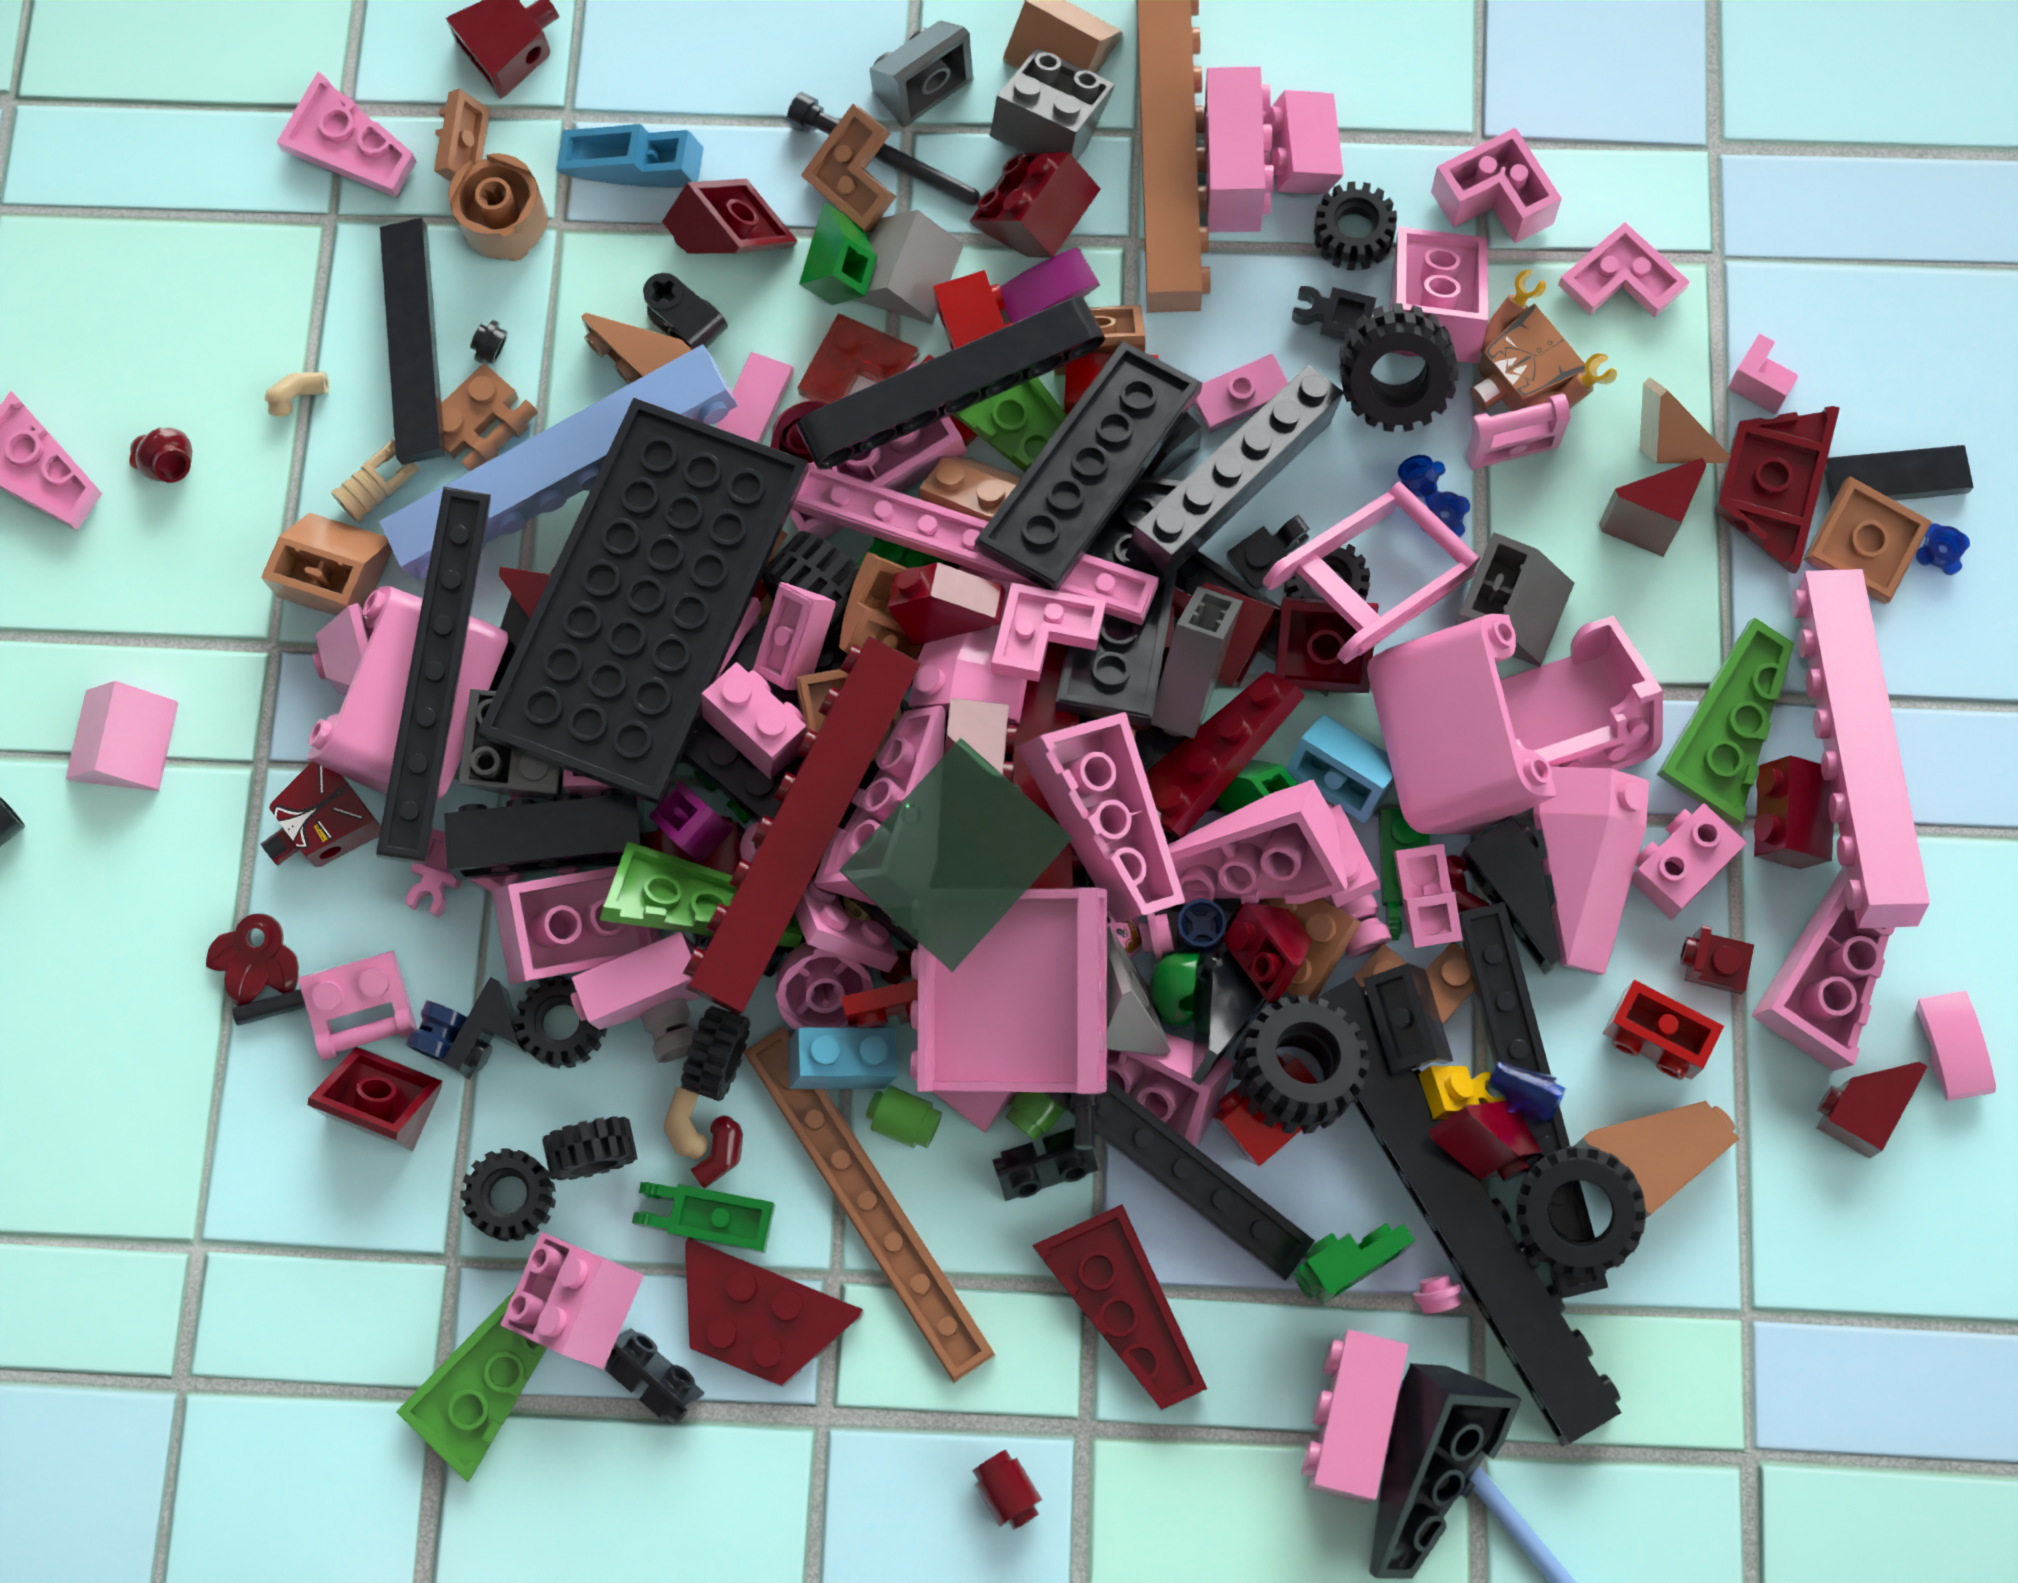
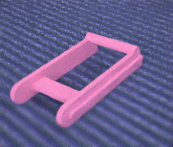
[1262,481,1480,664]

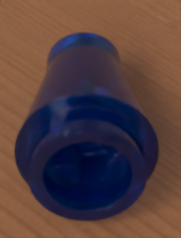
[1487,1060,1567,1123]

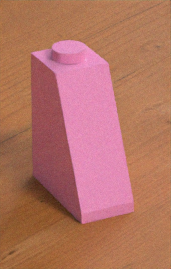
[570,931,702,1030]

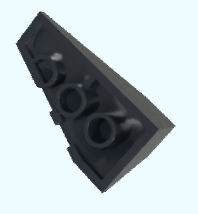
[1369,1363,1522,1579]

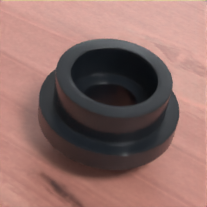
[470,320,508,364]

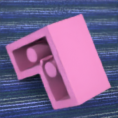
[1431,127,1562,244]

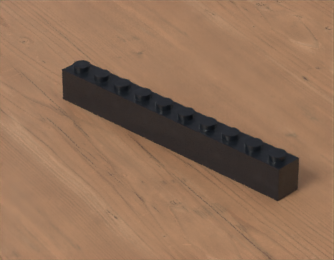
[1309,977,1622,1447]

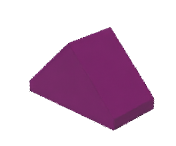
[648,781,734,864]

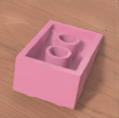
[1389,226,1489,364]
[492,866,660,985]

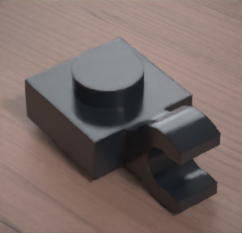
[1226,514,1310,591]

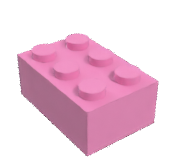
[1204,66,1274,233]
[1301,1329,1409,1503]

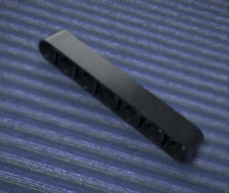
[796,297,1105,470]

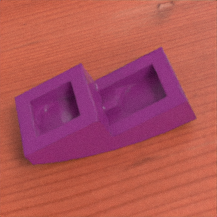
[1000,247,1101,323]

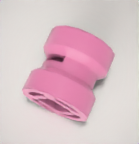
[1338,894,1392,958]

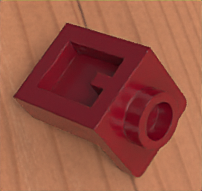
[1680,925,1754,995]

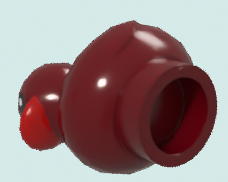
[129,427,193,483]

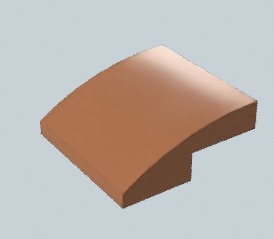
[839,552,924,660]

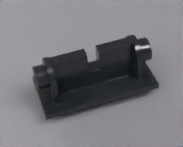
[992,1127,1098,1201]
[605,1328,705,1425]

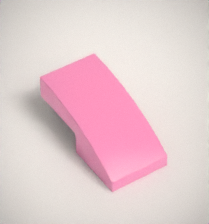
[1393,843,1463,948]
[1916,990,1997,1102]

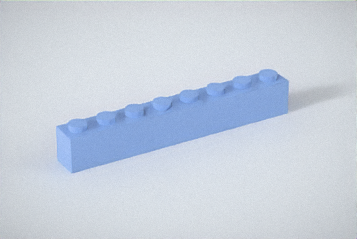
[379,344,738,581]

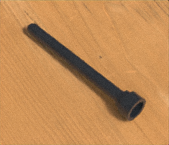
[786,91,981,206]

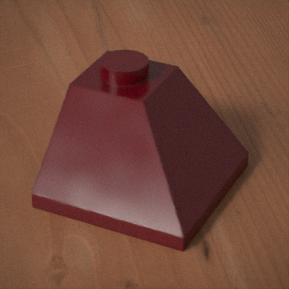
[662,178,798,254]

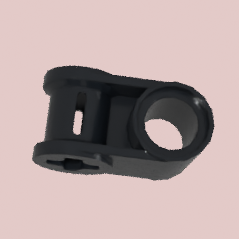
[643,272,728,350]

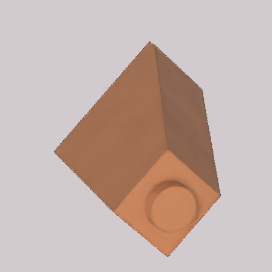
[1575,1101,1740,1219]

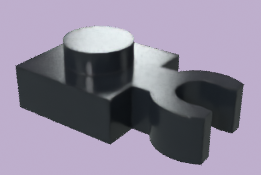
[1291,286,1377,341]

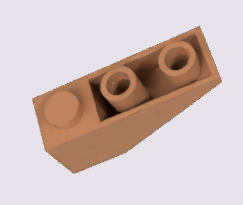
[581,312,692,385]

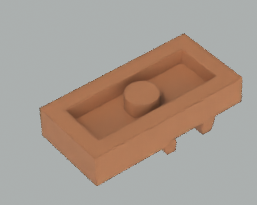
[434,88,490,182]

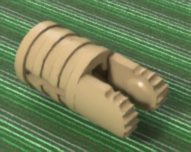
[330,439,420,523]

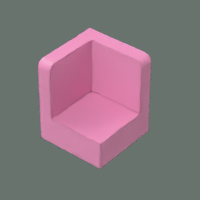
[1728,333,1798,415]

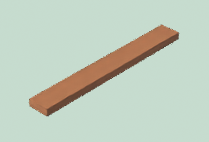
[743,1026,996,1383]

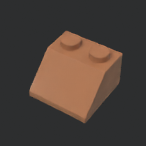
[919,457,1022,522]

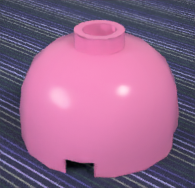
[775,942,873,1031]

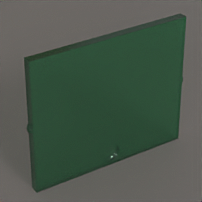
[839,738,1073,972]

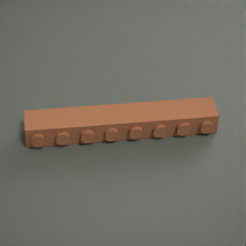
[1136,0,1210,313]

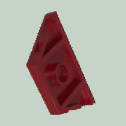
[1714,406,1840,574]
[685,1238,864,1387]

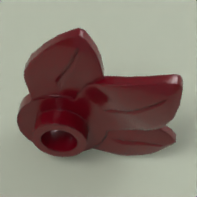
[206,913,299,1006]

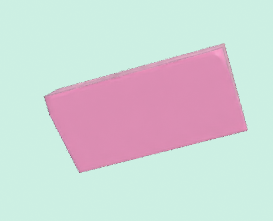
[753,582,836,690]

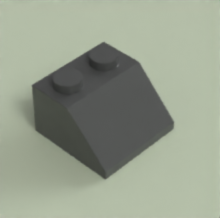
[869,20,974,128]

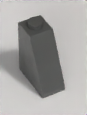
[1151,586,1243,739]

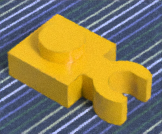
[1418,1066,1504,1119]

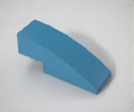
[556,124,704,188]

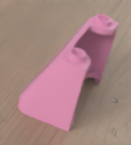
[307,586,508,801]
[1367,614,1557,835]
[1500,615,1663,770]

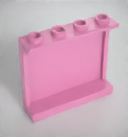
[910,888,1107,1094]

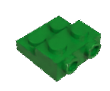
[1293,1223,1415,1306]

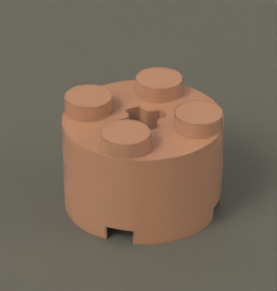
[448,153,548,261]

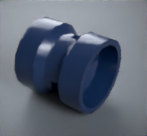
[1177,899,1227,955]
[406,1000,467,1062]

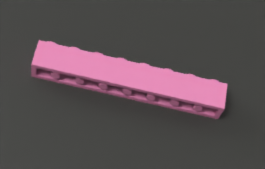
[1791,569,1930,928]

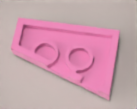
[277,71,417,198]
[0,390,103,530]

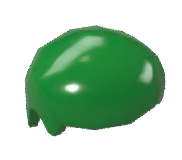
[1150,950,1204,1027]

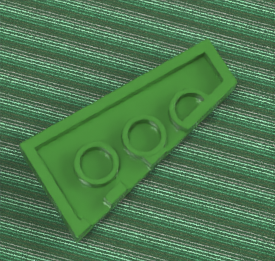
[953,377,1068,473]
[1656,617,1794,827]
[600,841,803,948]
[396,1289,548,1483]

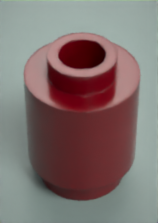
[972,1449,1043,1531]

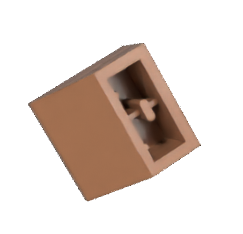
[261,512,392,616]

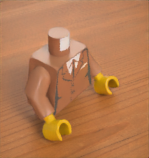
[1469,269,1617,411]

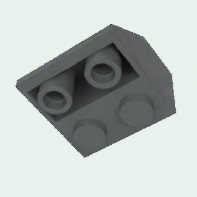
[989,48,1115,161]
[1455,532,1575,667]
[459,689,563,801]

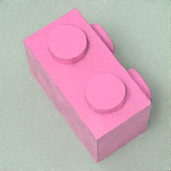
[1266,89,1344,195]
[702,662,806,780]
[1631,803,1747,920]

